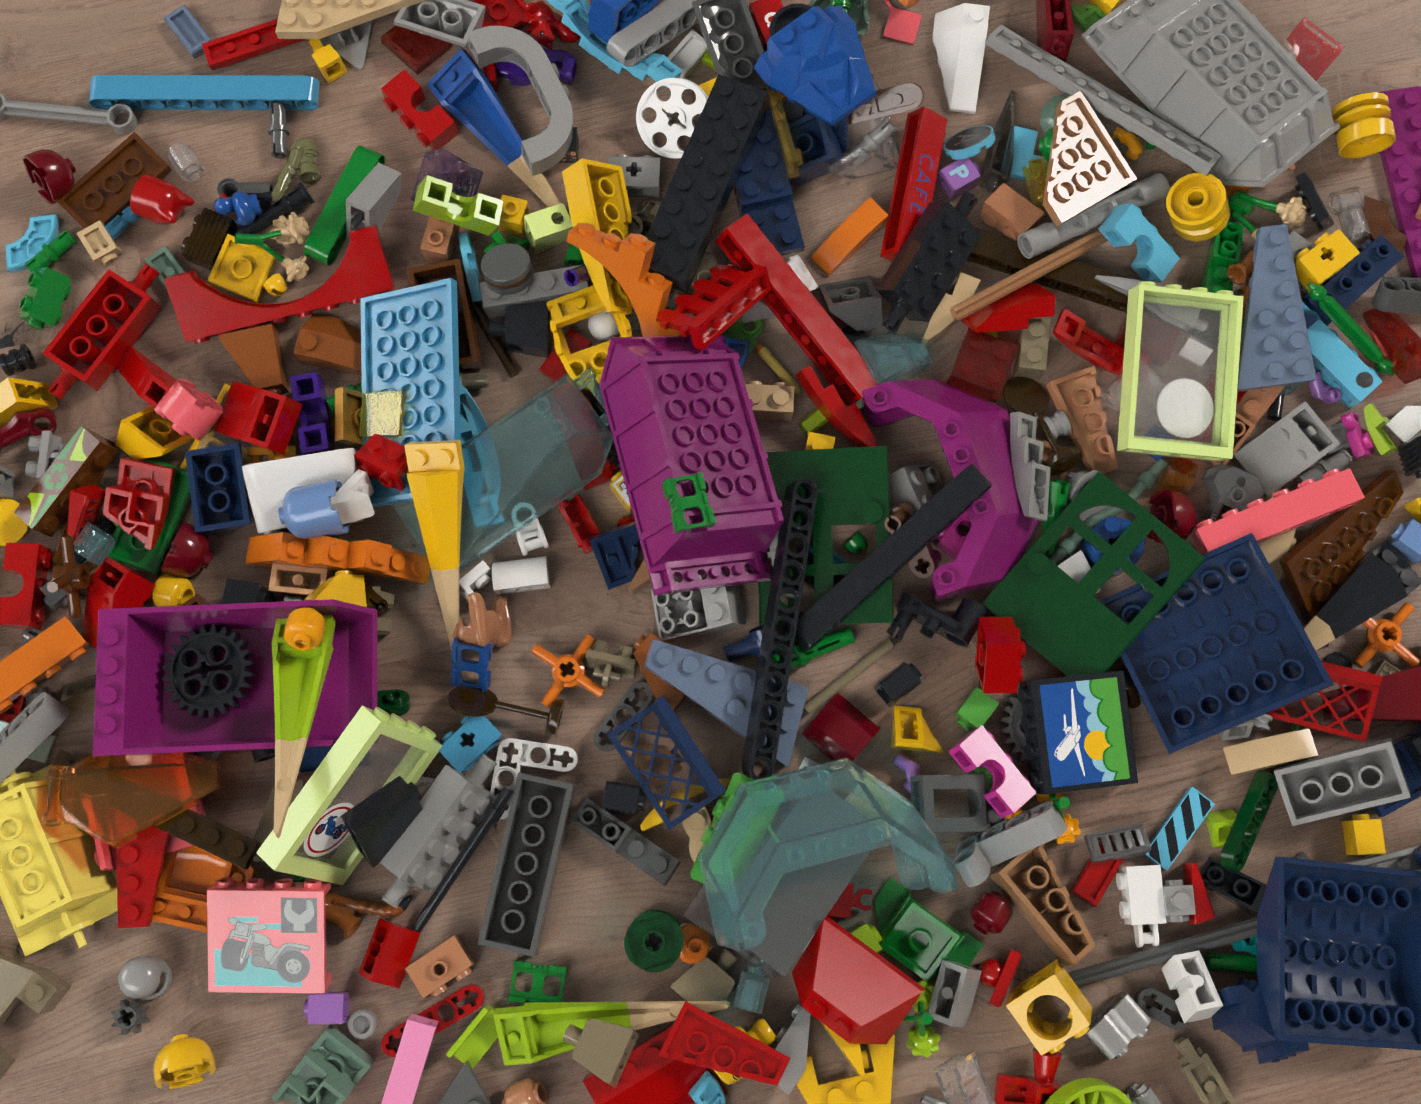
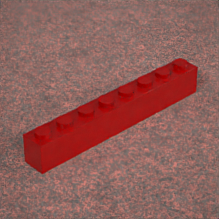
[715,214,882,406]

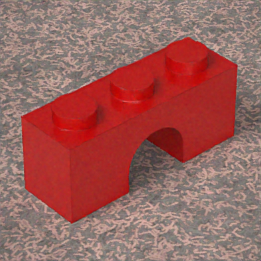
[381,69,459,153]
[0,543,52,629]

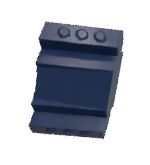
[1212,977,1310,1064]

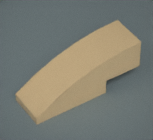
[920,272,981,348]
[1223,729,1318,777]

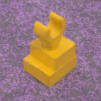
[308,39,348,84]

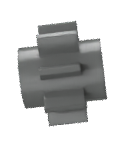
[111,999,150,1035]

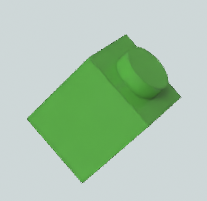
[953,687,999,732]

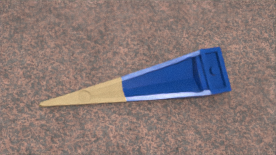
[427,48,560,207]

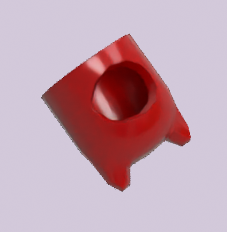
[130,174,195,225]

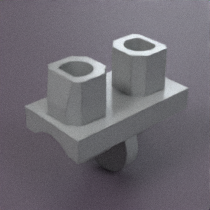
[25,431,66,479]

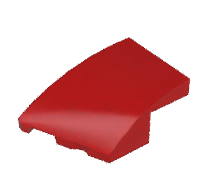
[103,458,177,550]

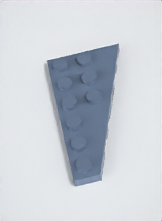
[1237,224,1317,392]
[644,639,809,767]

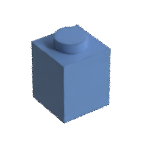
[1390,519,1421,564]

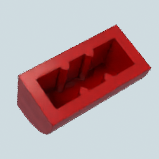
[358,918,421,989]

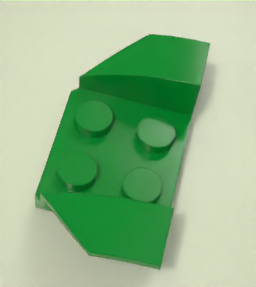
[874,876,984,982]

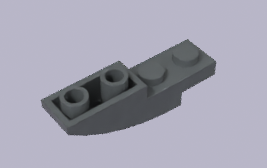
[571,797,681,886]

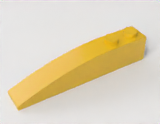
[562,158,632,315]

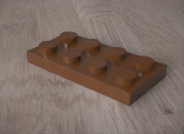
[56,132,172,229]

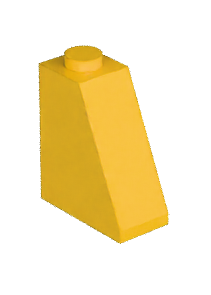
[0,377,58,427]

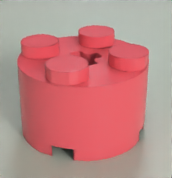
[154,378,223,441]

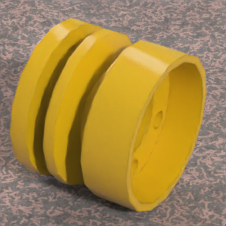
[1331,92,1396,158]

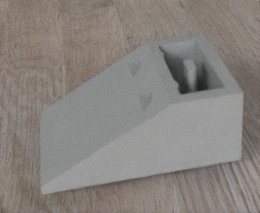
[1233,401,1340,497]
[651,570,747,642]

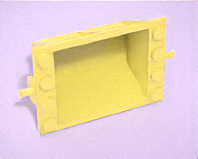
[0,764,117,957]

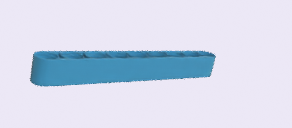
[89,75,320,110]

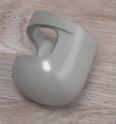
[118,956,172,1000]

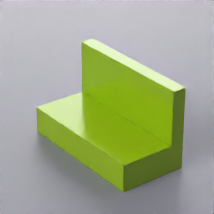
[446,1004,498,1069]

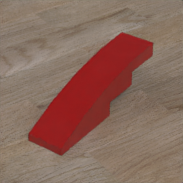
[795,365,879,447]

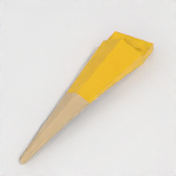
[404,440,465,650]

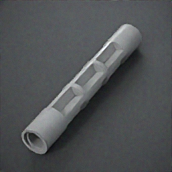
[1017,173,1170,259]

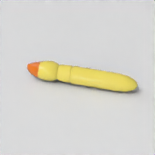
[756,344,800,393]

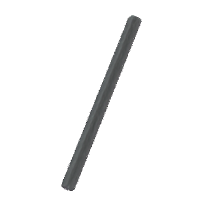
[1068,917,1257,988]

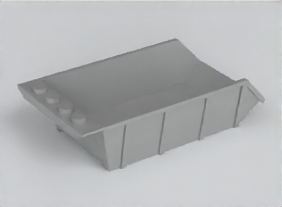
[1081,0,1340,187]

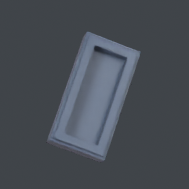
[164,4,212,59]

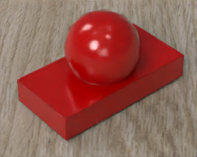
[978,949,1022,1008]

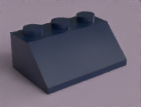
[185,443,251,536]

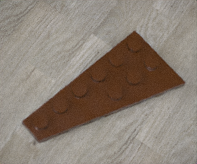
[1279,470,1404,625]

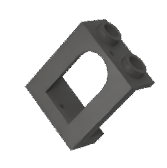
[910,774,989,834]

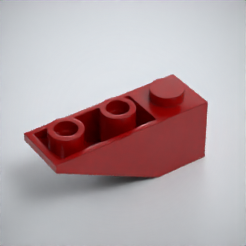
[117,346,177,408]

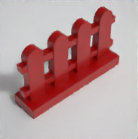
[657,264,772,351]

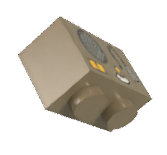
[1013,318,1050,380]

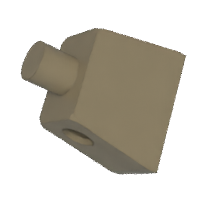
[670,948,738,1017]
[563,1018,639,1088]

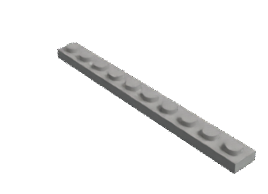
[985,25,1222,176]

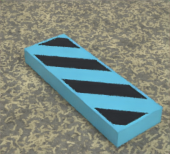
[1144,787,1215,871]

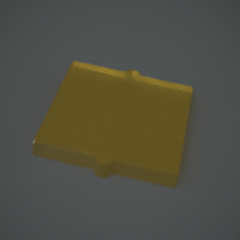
[359,390,406,438]

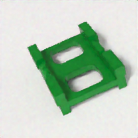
[661,472,716,534]
[508,960,567,1004]

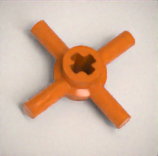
[1353,603,1420,669]
[531,634,606,709]

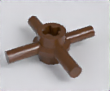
[47,535,94,618]

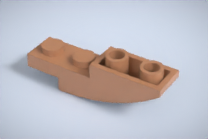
[1209,386,1285,465]

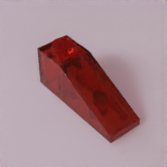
[1363,308,1421,384]

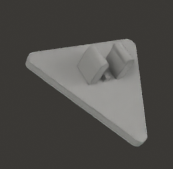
[319,20,373,71]

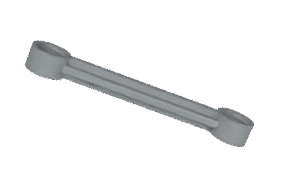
[0,93,138,135]

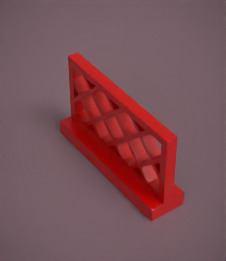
[1267,661,1383,742]

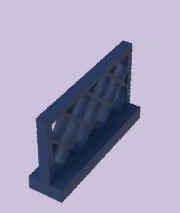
[607,696,726,830]

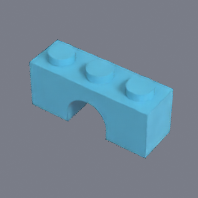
[1098,203,1180,283]

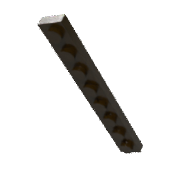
[46,749,261,870]

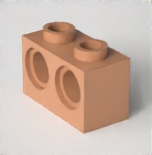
[420,216,462,263]

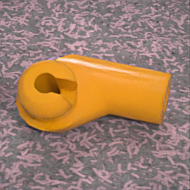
[1111,127,1143,160]

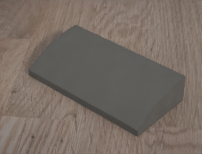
[692,0,770,91]

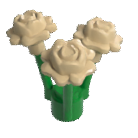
[1229,190,1308,250]

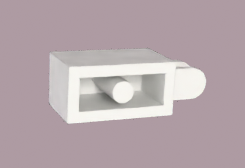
[1116,865,1166,948]

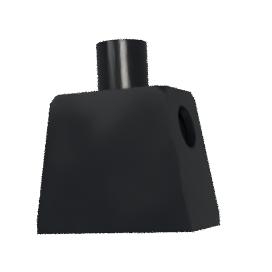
[489,301,549,358]

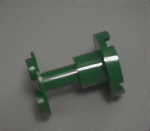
[624,909,684,973]

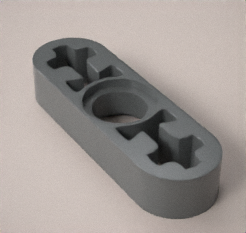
[594,682,653,752]

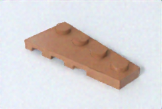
[1046,365,1118,475]

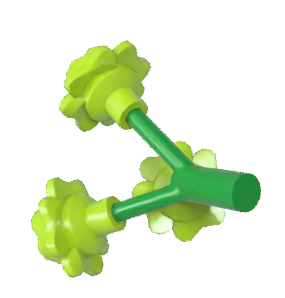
[902,980,941,1058]

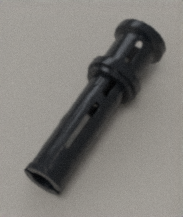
[237,182,315,234]

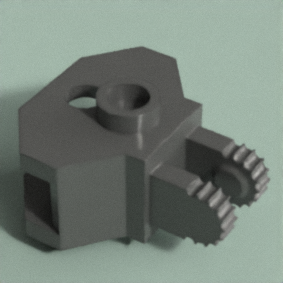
[1201,464,1264,522]

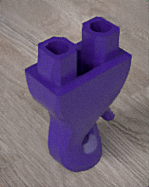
[496,47,577,86]

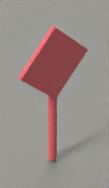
[883,0,922,45]

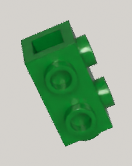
[19,267,71,331]

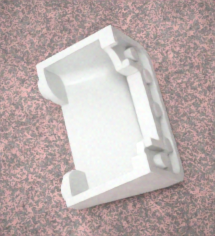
[242,448,363,535]

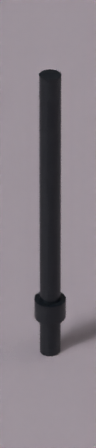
[412,786,514,932]

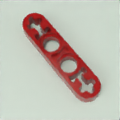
[381,984,485,1057]

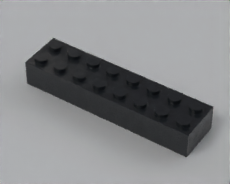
[646,74,769,293]

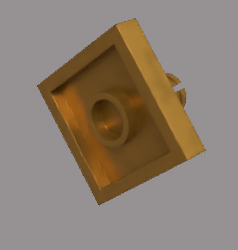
[330,387,362,448]

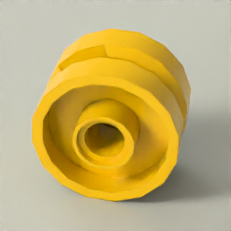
[1166,172,1230,242]

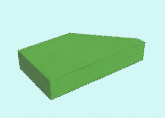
[1070,1,1105,33]

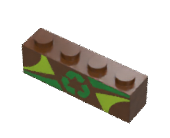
[14,425,118,537]

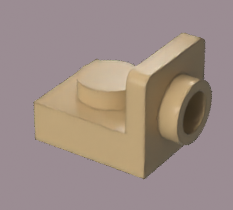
[76,220,123,266]

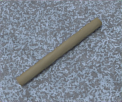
[804,639,895,715]

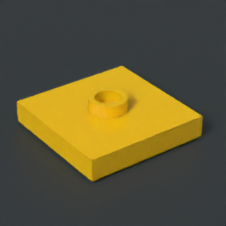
[207,233,277,303]

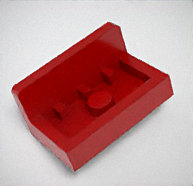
[354,433,408,492]

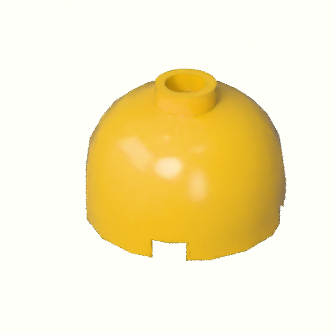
[153,1034,216,1089]

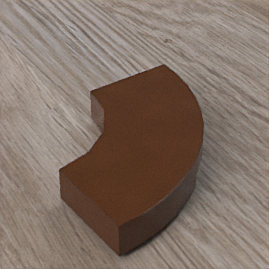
[1359,196,1407,254]

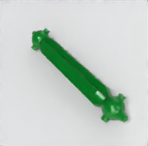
[1308,282,1394,376]

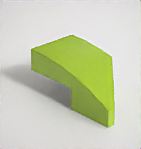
[1364,403,1398,456]

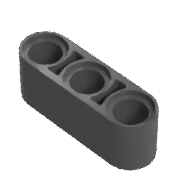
[1372,276,1421,314]

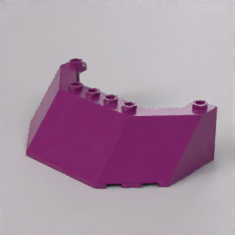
[862,379,1040,605]

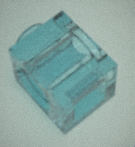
[73,522,116,566]

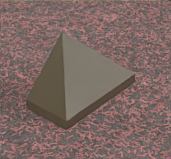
[61,674,96,714]

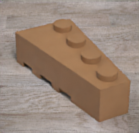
[989,844,1096,966]

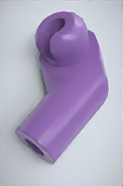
[1309,370,1342,404]
[893,752,922,793]

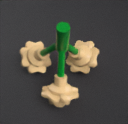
[235,212,310,282]

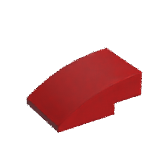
[961,283,1056,333]

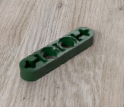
[1220,770,1278,872]

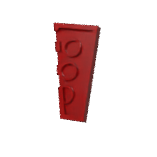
[116,811,171,929]
[658,1001,791,1086]

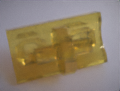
[1022,157,1049,207]

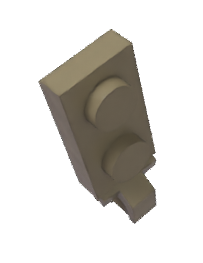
[1173,1036,1237,1104]

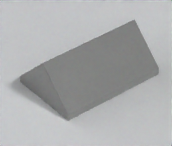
[394,0,485,48]

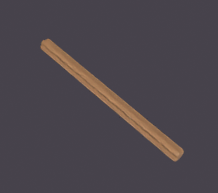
[950,229,1108,320]

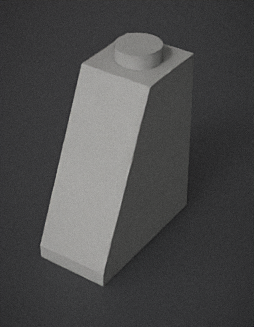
[346,163,401,240]

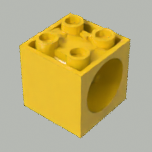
[1006,959,1092,1056]

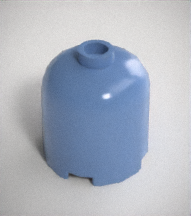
[278,479,350,539]

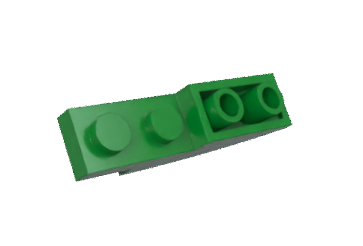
[1200,221,1244,313]

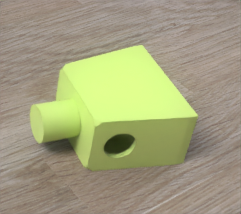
[524,203,573,255]

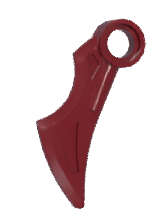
[0,408,57,450]

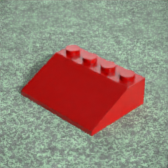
[583,1022,728,1104]

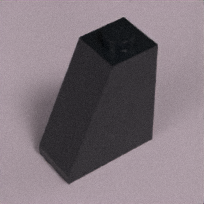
[341,775,422,868]

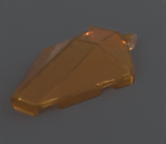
[42,752,220,849]

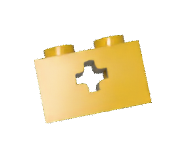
[1294,229,1360,292]

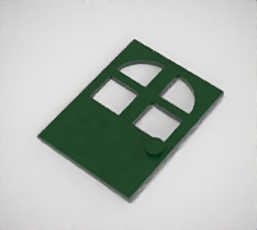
[758,446,894,626]
[982,471,1206,677]

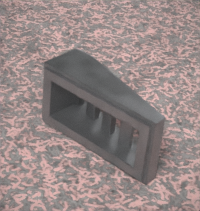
[1084,823,1151,863]

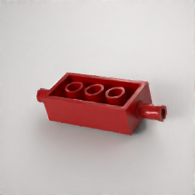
[42,263,162,400]

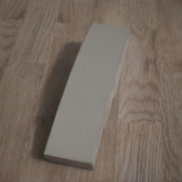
[1010,411,1050,521]

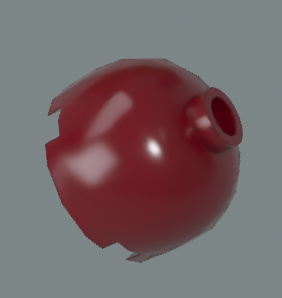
[23,149,76,204]
[1147,489,1197,544]
[161,522,213,578]

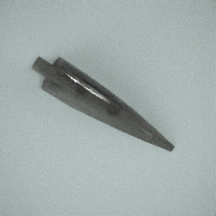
[978,90,1015,193]

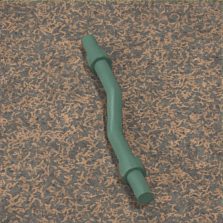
[1049,459,1168,565]

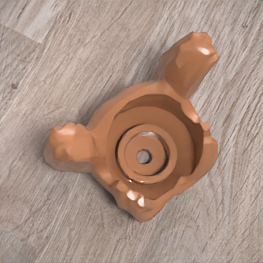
[453,592,512,647]

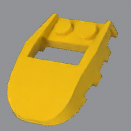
[546,285,632,390]

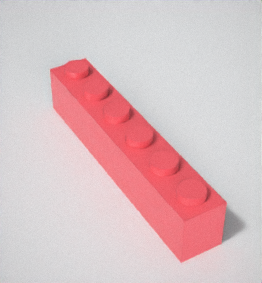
[1191,468,1365,555]

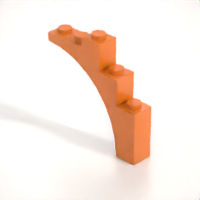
[566,223,681,337]
[245,532,430,585]

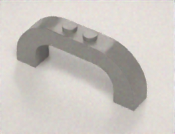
[467,26,573,176]

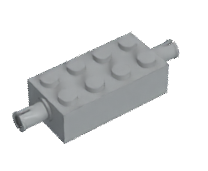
[380,754,497,908]

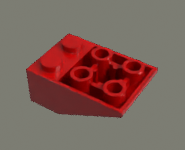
[214,381,303,455]
[81,555,156,648]

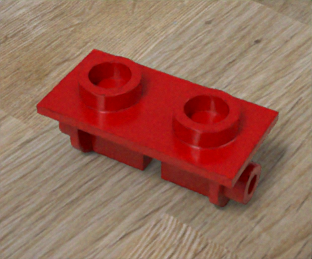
[558,494,601,554]

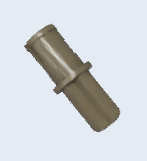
[459,371,490,389]

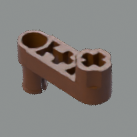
[884,502,941,578]

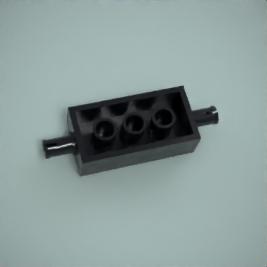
[875,192,982,333]

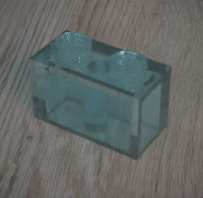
[732,964,770,1014]

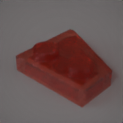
[381,25,453,75]

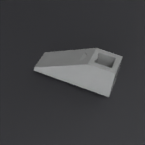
[774,1002,811,1096]

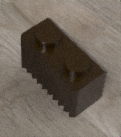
[181,207,238,270]

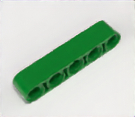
[304,145,385,266]

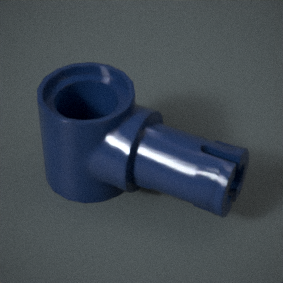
[723,624,778,662]

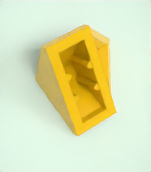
[890,706,945,754]

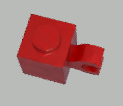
[827,883,873,919]

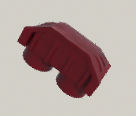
[801,693,881,770]

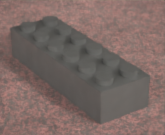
[478,772,576,957]

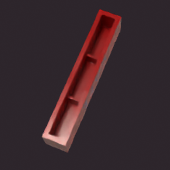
[880,106,947,262]

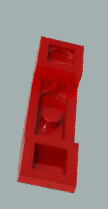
[1052,308,1151,383]

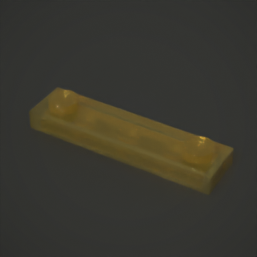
[764,83,803,179]

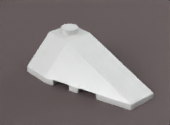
[932,3,990,114]

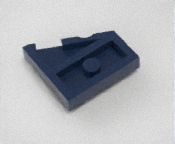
[589,521,639,590]

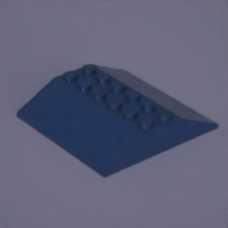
[1100,533,1333,755]
[1257,857,1421,1050]

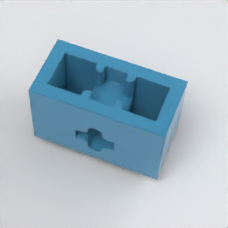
[439,716,505,775]

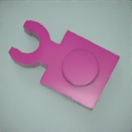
[1340,412,1375,458]

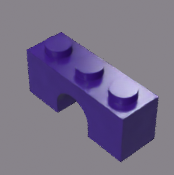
[290,372,335,455]

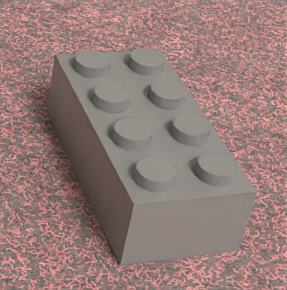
[1274,738,1411,826]

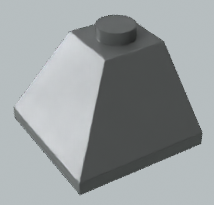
[819,276,883,331]

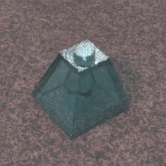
[854,332,933,385]

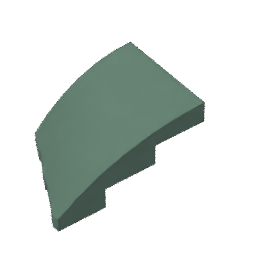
[272,1025,375,1104]

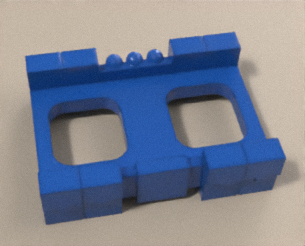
[451,638,492,692]

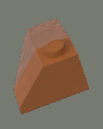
[294,313,361,376]

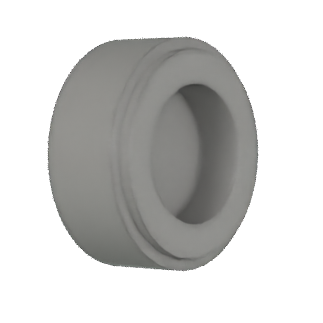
[347,1009,378,1040]

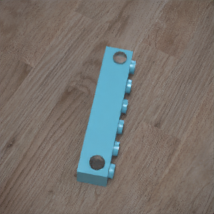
[1239,292,1383,409]

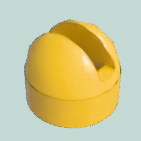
[263,273,287,297]

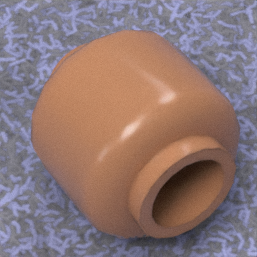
[502,1078,548,1104]

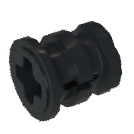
[0,344,36,376]

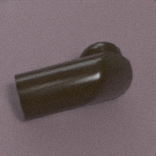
[1112,668,1142,708]

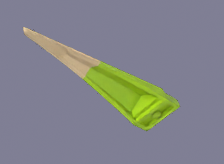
[272,615,336,839]
[493,1001,730,1066]

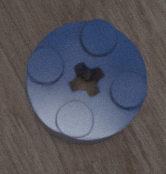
[1081,516,1144,576]

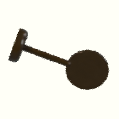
[1002,377,1082,475]
[448,686,565,738]

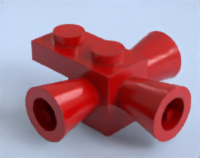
[994,1048,1085,1104]

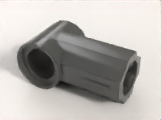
[217,178,274,211]

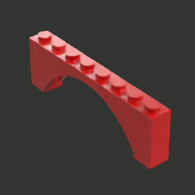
[164,224,395,344]

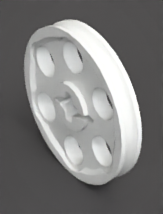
[636,77,708,159]

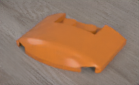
[152,846,255,933]

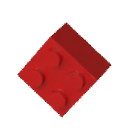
[974,617,1026,693]

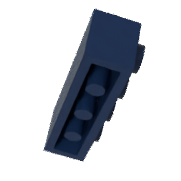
[1302,235,1404,326]

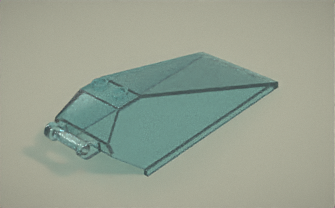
[392,369,613,572]

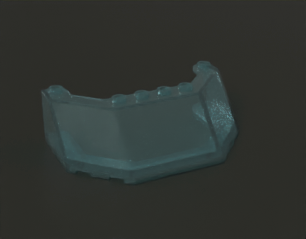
[698,758,959,951]

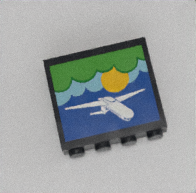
[1018,671,1138,795]

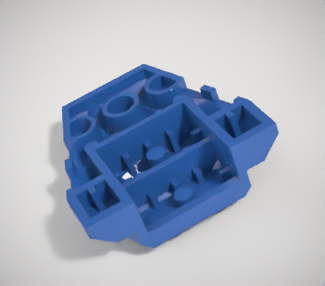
[754,6,877,126]

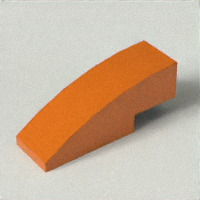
[811,197,888,277]

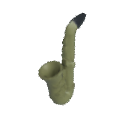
[257,137,321,202]

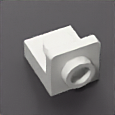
[459,561,492,602]

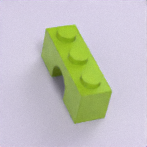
[413,175,503,236]

